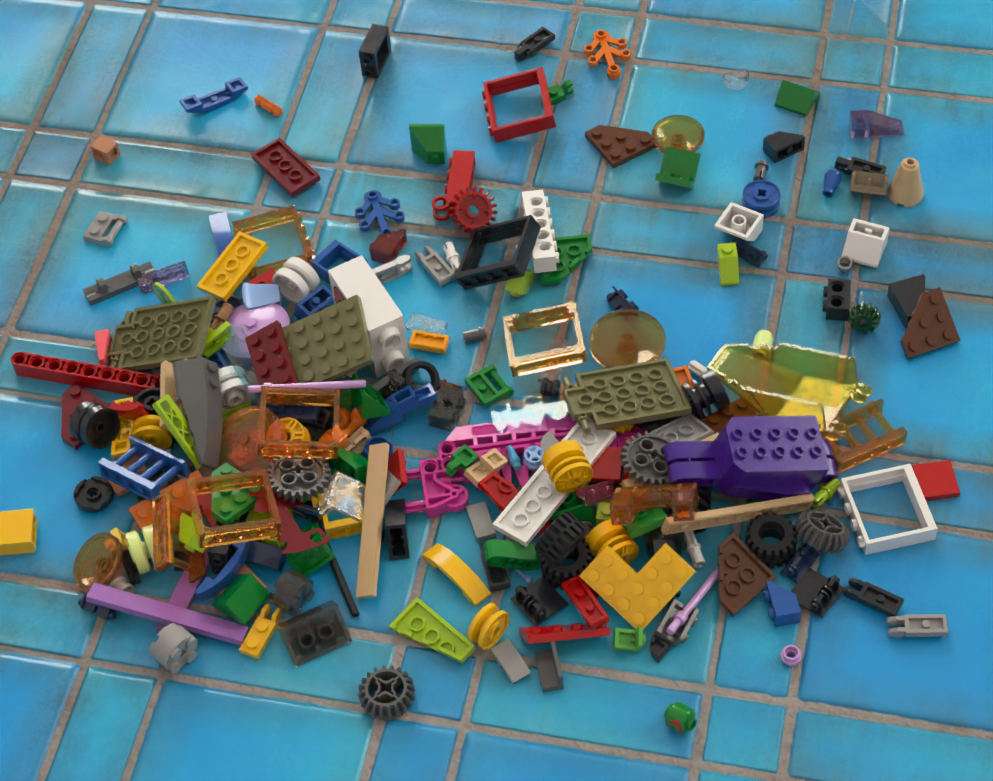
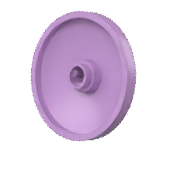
[221,303,291,363]

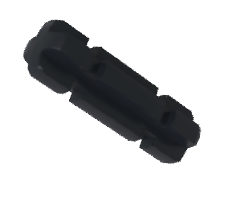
[120,550,141,586]

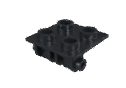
[791,568,844,618]
[510,576,568,626]

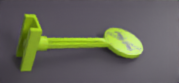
[152,282,236,358]

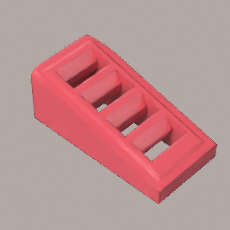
[94,329,112,366]

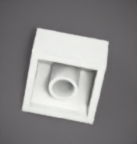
[714,202,764,241]

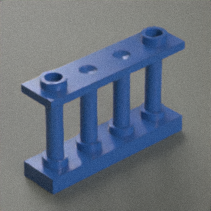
[97,435,190,504]

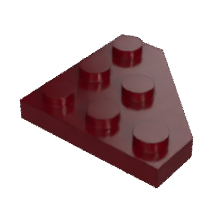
[61,382,110,451]

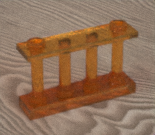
[819,399,907,474]
[152,491,206,584]

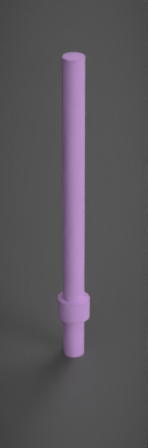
[248,380,366,395]
[666,566,718,635]

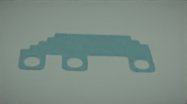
[223,327,273,409]

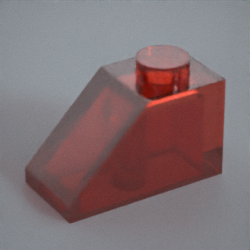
[369,229,407,264]

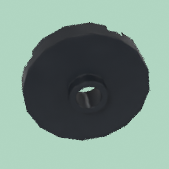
[73,476,113,513]

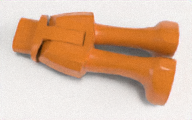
[314,408,368,456]

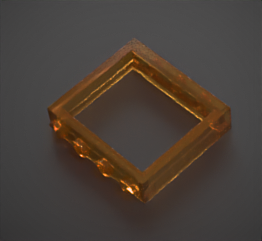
[232,205,315,280]
[502,301,588,377]
[258,386,340,459]
[186,469,282,548]

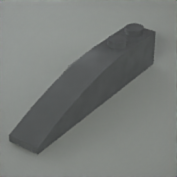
[173,357,223,470]

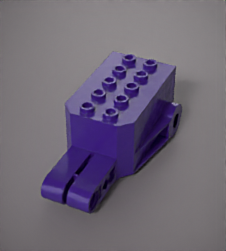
[663,416,838,501]

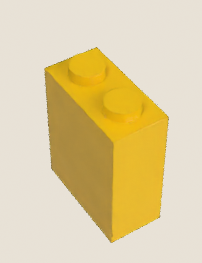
[0,509,38,556]

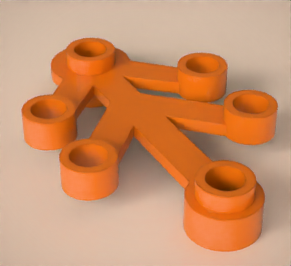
[584,30,631,80]

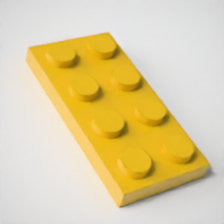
[197,231,269,302]

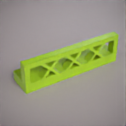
[152,394,202,469]

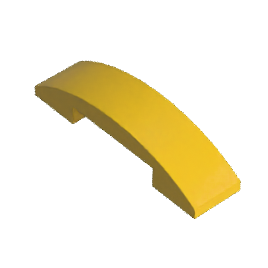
[111,397,135,458]
[422,543,491,607]

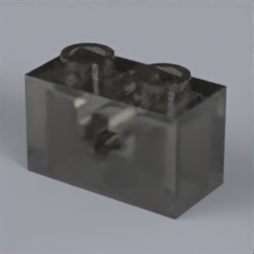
[428,385,466,431]

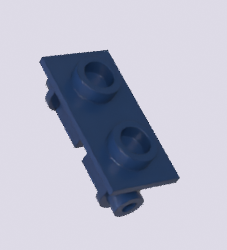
[731,236,768,268]
[606,286,641,322]
[780,544,820,583]
[78,589,117,620]

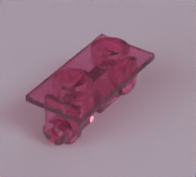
[576,479,614,506]

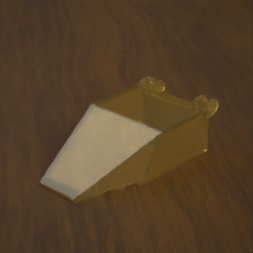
[707,343,872,441]

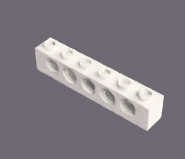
[522,190,560,273]

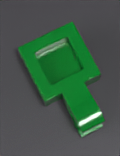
[548,80,574,105]
[445,444,479,477]

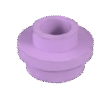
[780,645,802,666]

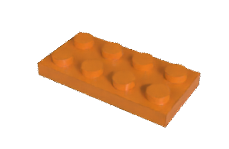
[128,470,209,536]

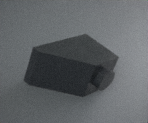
[763,131,805,163]

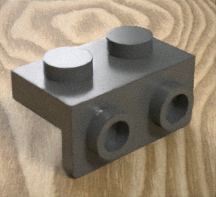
[654,598,700,647]

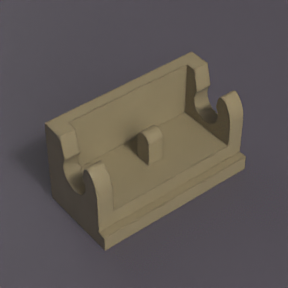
[850,170,889,196]

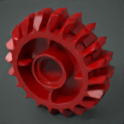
[449,186,498,235]

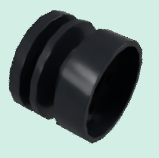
[682,369,730,420]

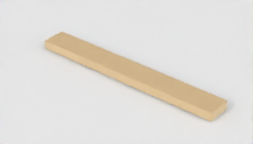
[356,442,389,599]
[661,493,815,535]

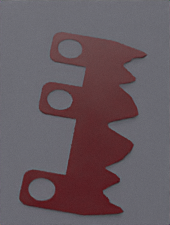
[238,470,329,554]

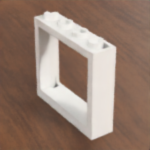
[838,464,938,555]

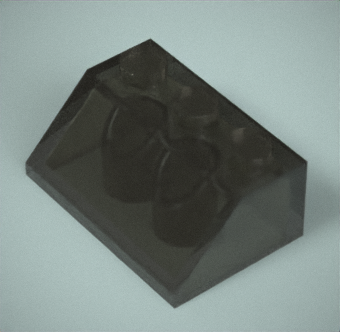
[275,600,352,667]

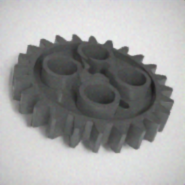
[620,431,677,489]
[266,450,331,503]

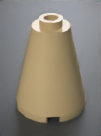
[888,158,924,207]

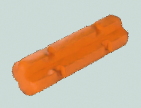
[254,95,283,117]

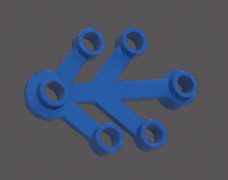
[355,190,405,245]

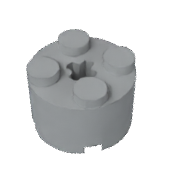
[149,623,198,674]

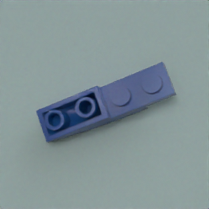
[364,383,438,434]

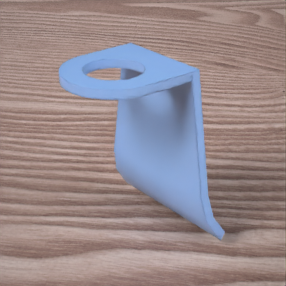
[242,282,282,309]

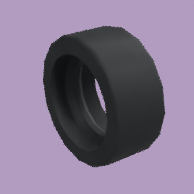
[401,361,440,391]

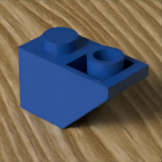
[763,581,801,627]

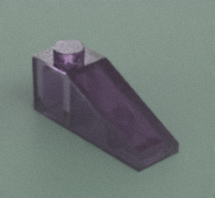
[849,110,904,138]

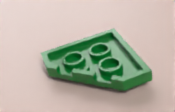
[540,234,592,286]
[212,463,261,526]

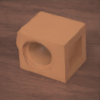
[90,135,121,165]

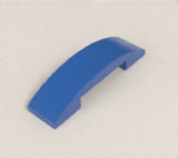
[179,77,248,113]
[195,529,251,602]

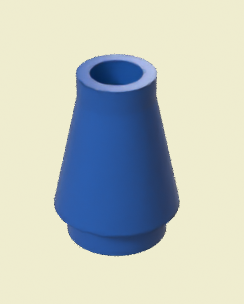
[822,170,842,197]

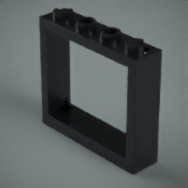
[455,215,541,290]

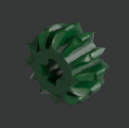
[848,301,881,334]

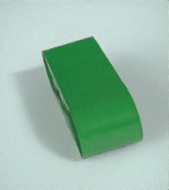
[483,539,541,571]

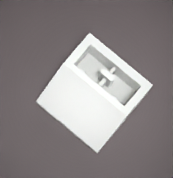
[842,218,889,268]

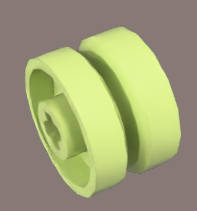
[125,524,167,575]

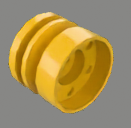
[542,440,593,494]
[585,519,639,564]

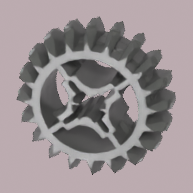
[795,509,850,554]
[358,664,415,721]

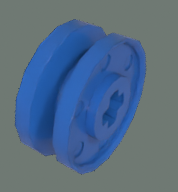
[742,180,781,218]

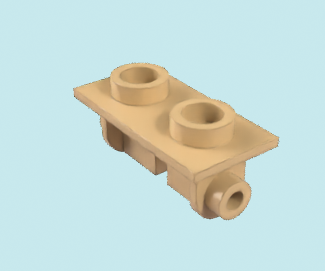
[341,426,371,454]

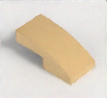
[464,448,508,487]

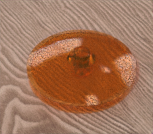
[590,309,666,368]
[218,406,287,477]

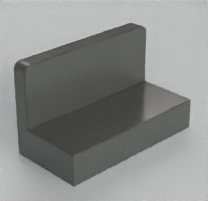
[535,641,564,693]

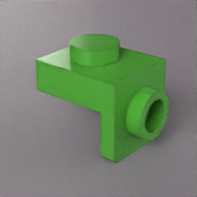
[613,627,646,653]

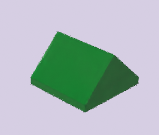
[774,80,820,117]
[351,373,391,420]
[212,573,270,625]

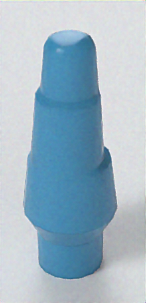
[507,445,522,471]

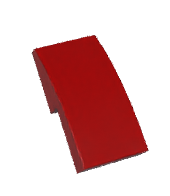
[108,400,150,420]

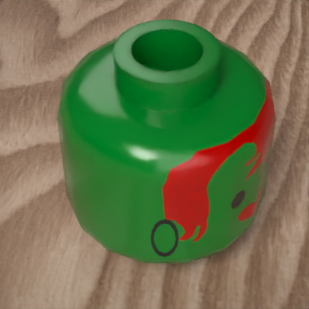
[664,702,697,734]

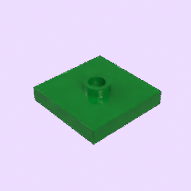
[619,501,667,539]

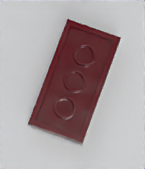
[251,137,321,197]
[245,320,299,402]

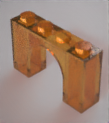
[610,483,699,525]

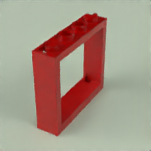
[482,67,556,143]

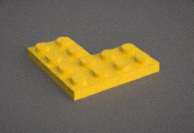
[580,543,697,630]

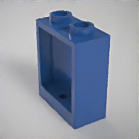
[310,239,368,285]

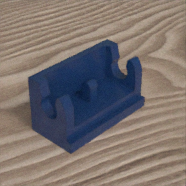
[245,540,287,572]

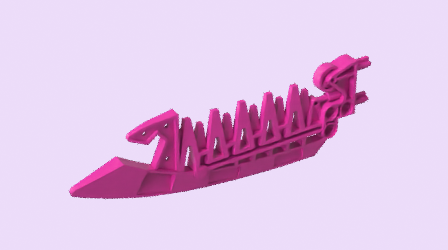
[405,416,646,519]

